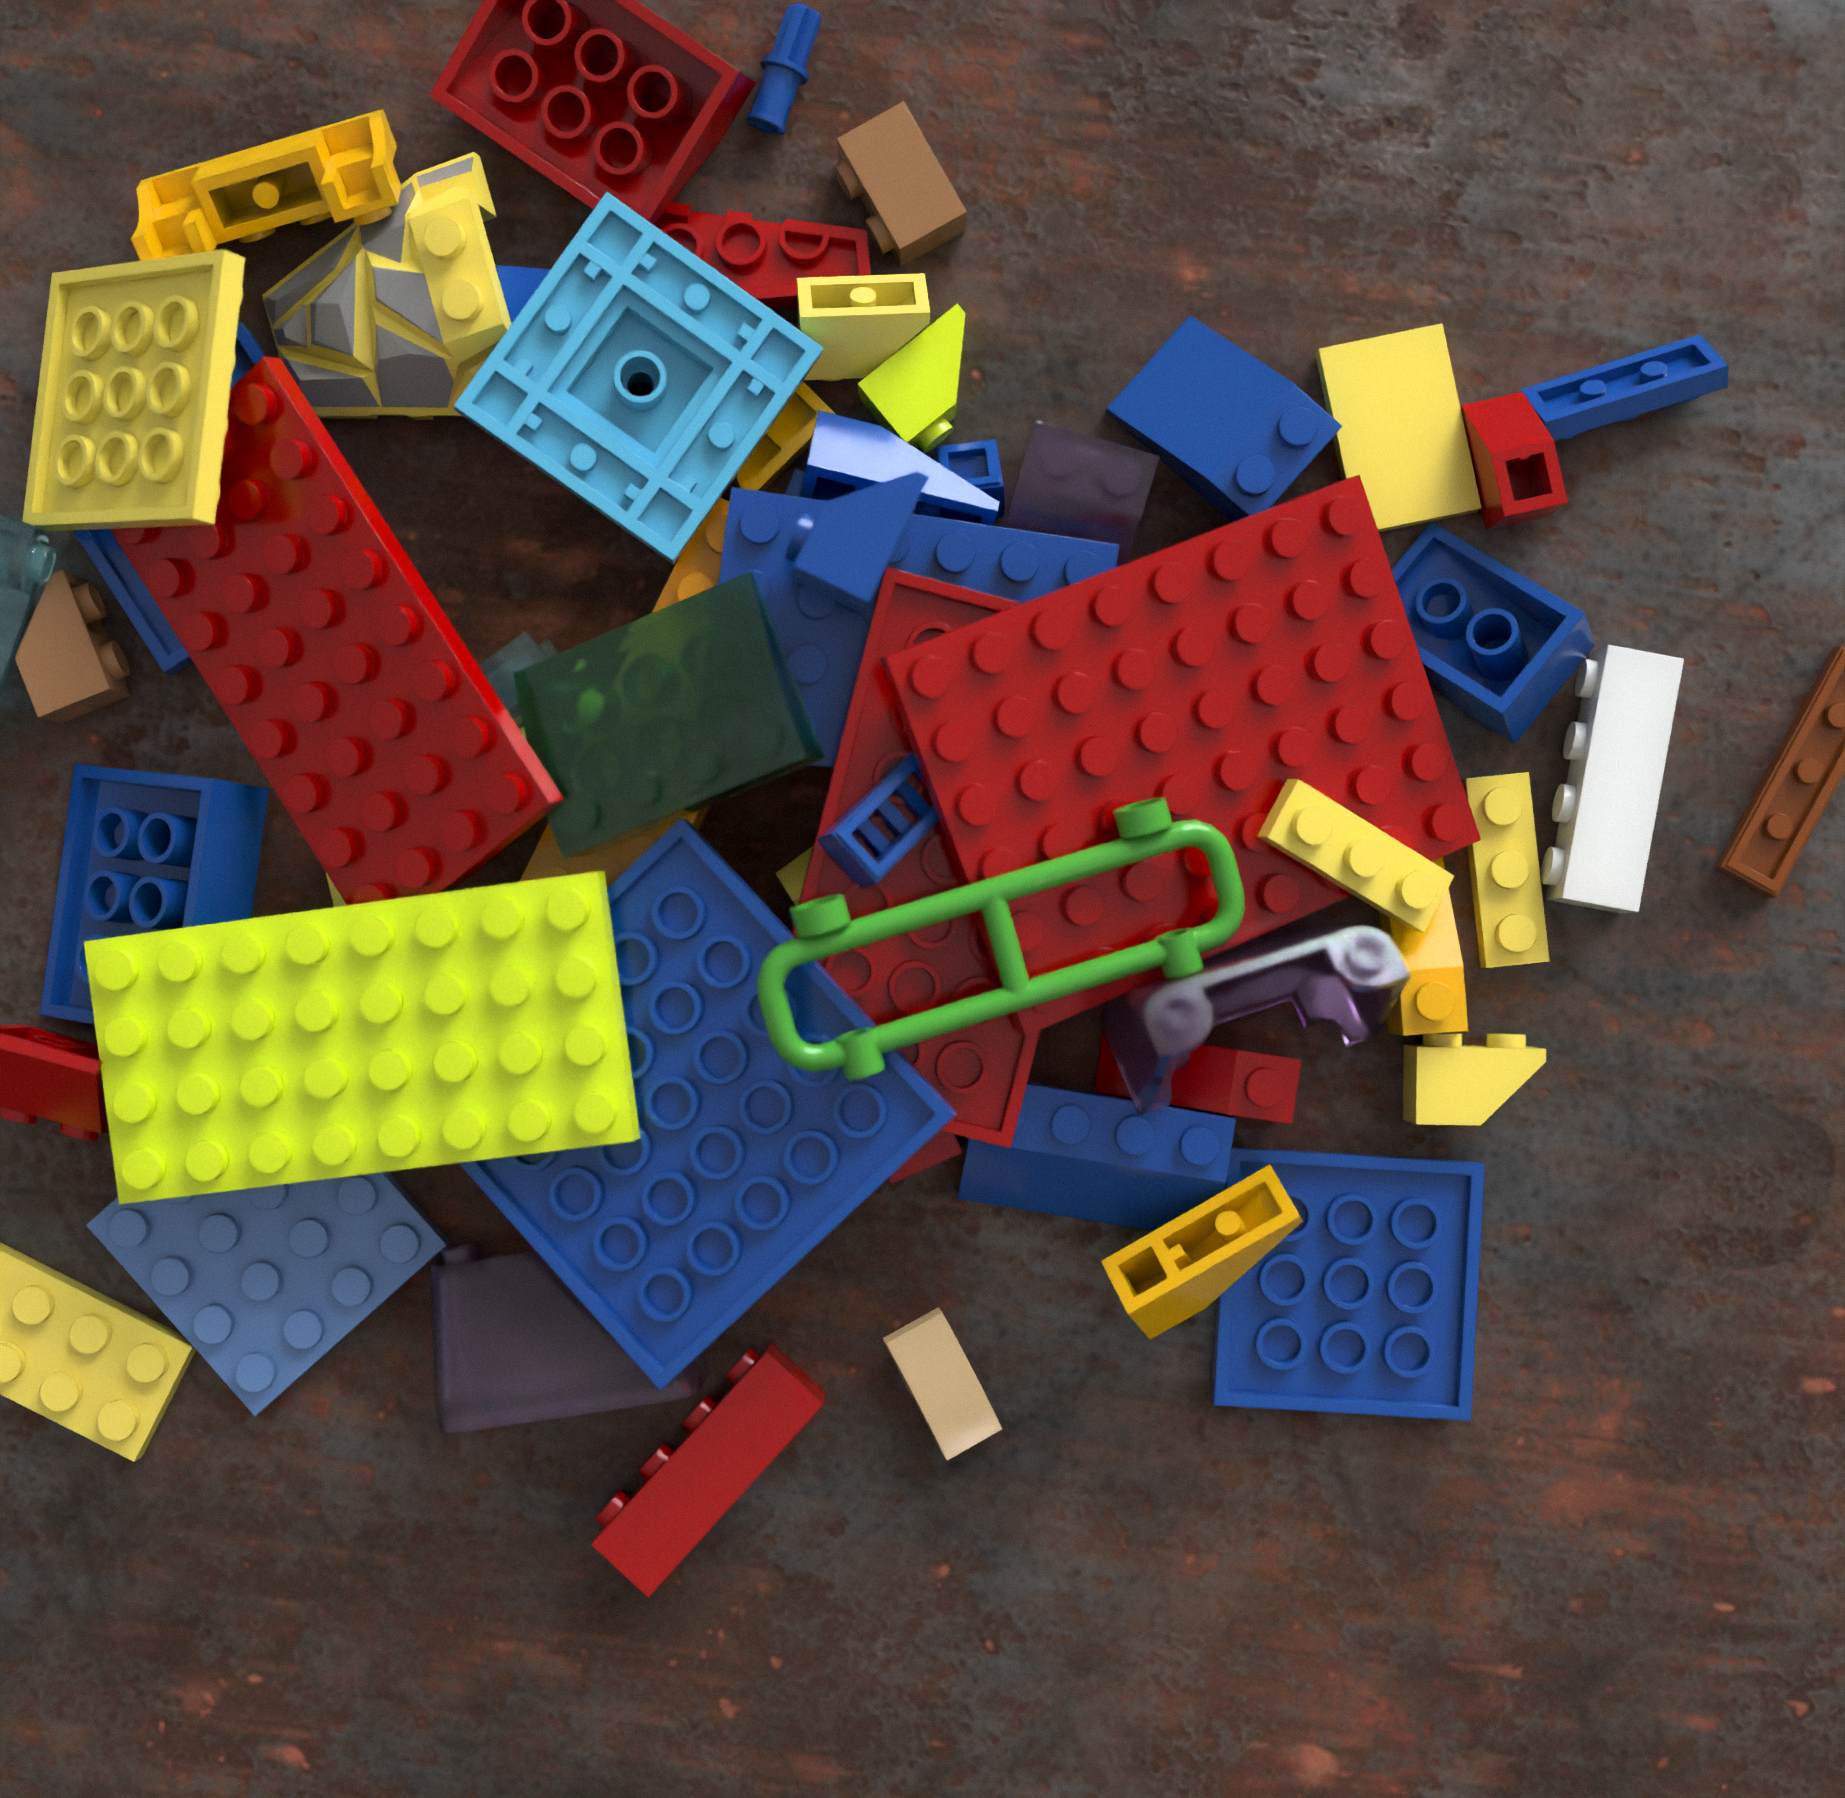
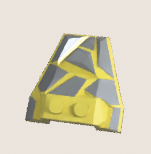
[262,152,511,420]

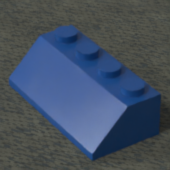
[957,1081,1236,1231]

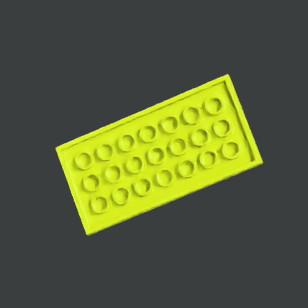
[84,871,640,1204]

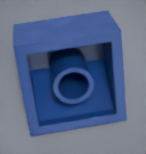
[785,471,929,614]

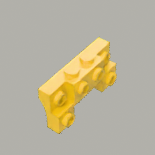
[131,109,402,261]

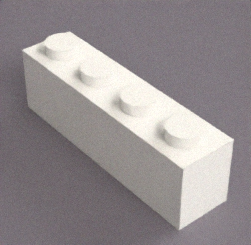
[1541,645,1684,913]

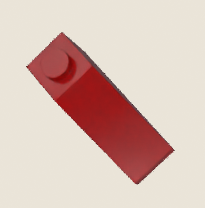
[1093,1028,1302,1124]

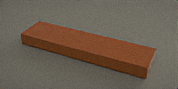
[1714,645,1845,898]

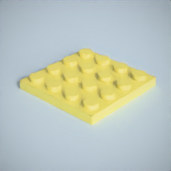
[22,249,245,532]

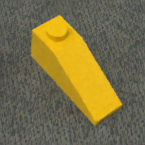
[1379,857,1468,1036]
[1101,1164,1303,1340]

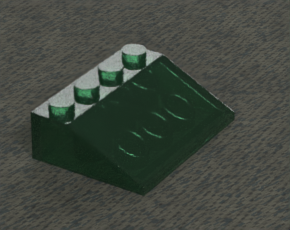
[513,571,825,858]

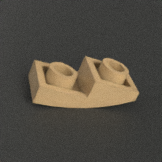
[882,1307,1002,1461]

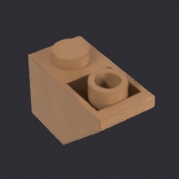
[14,569,131,724]

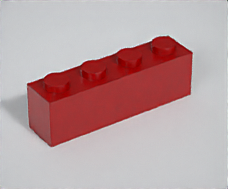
[591,1341,827,1597]

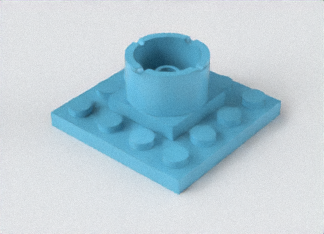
[453,192,824,564]

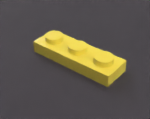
[1461,772,1550,968]
[1257,779,1454,933]

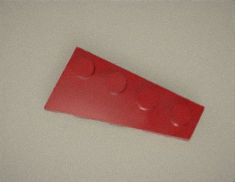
[654,202,871,309]

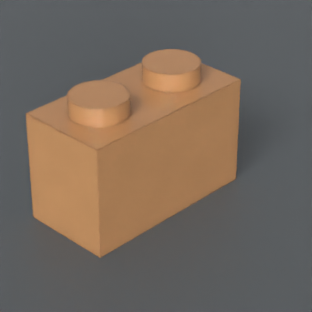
[833,101,967,268]

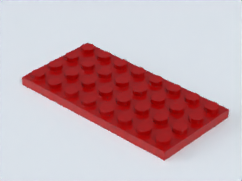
[110,357,564,905]
[791,566,1040,1148]

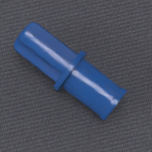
[746,3,822,136]

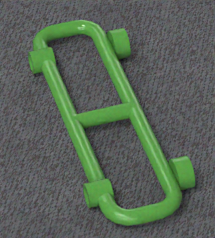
[757,797,1245,1080]

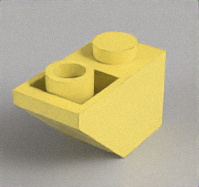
[1403,1033,1546,1126]

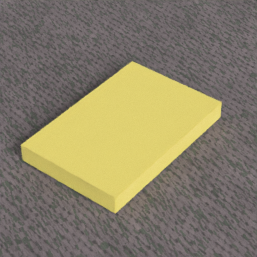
[1315,323,1482,532]

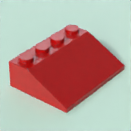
[429,0,756,225]

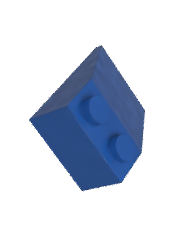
[1105,316,1342,523]
[1391,521,1595,744]

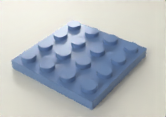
[86,1171,451,1416]

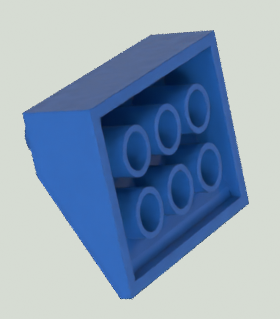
[40,764,269,1025]

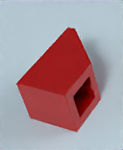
[1460,392,1568,531]

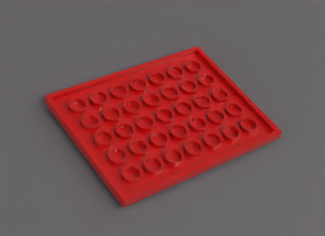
[879,475,1481,1036]

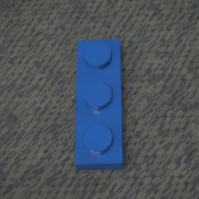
[1520,334,1729,441]

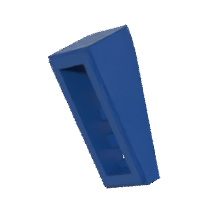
[818,750,939,888]

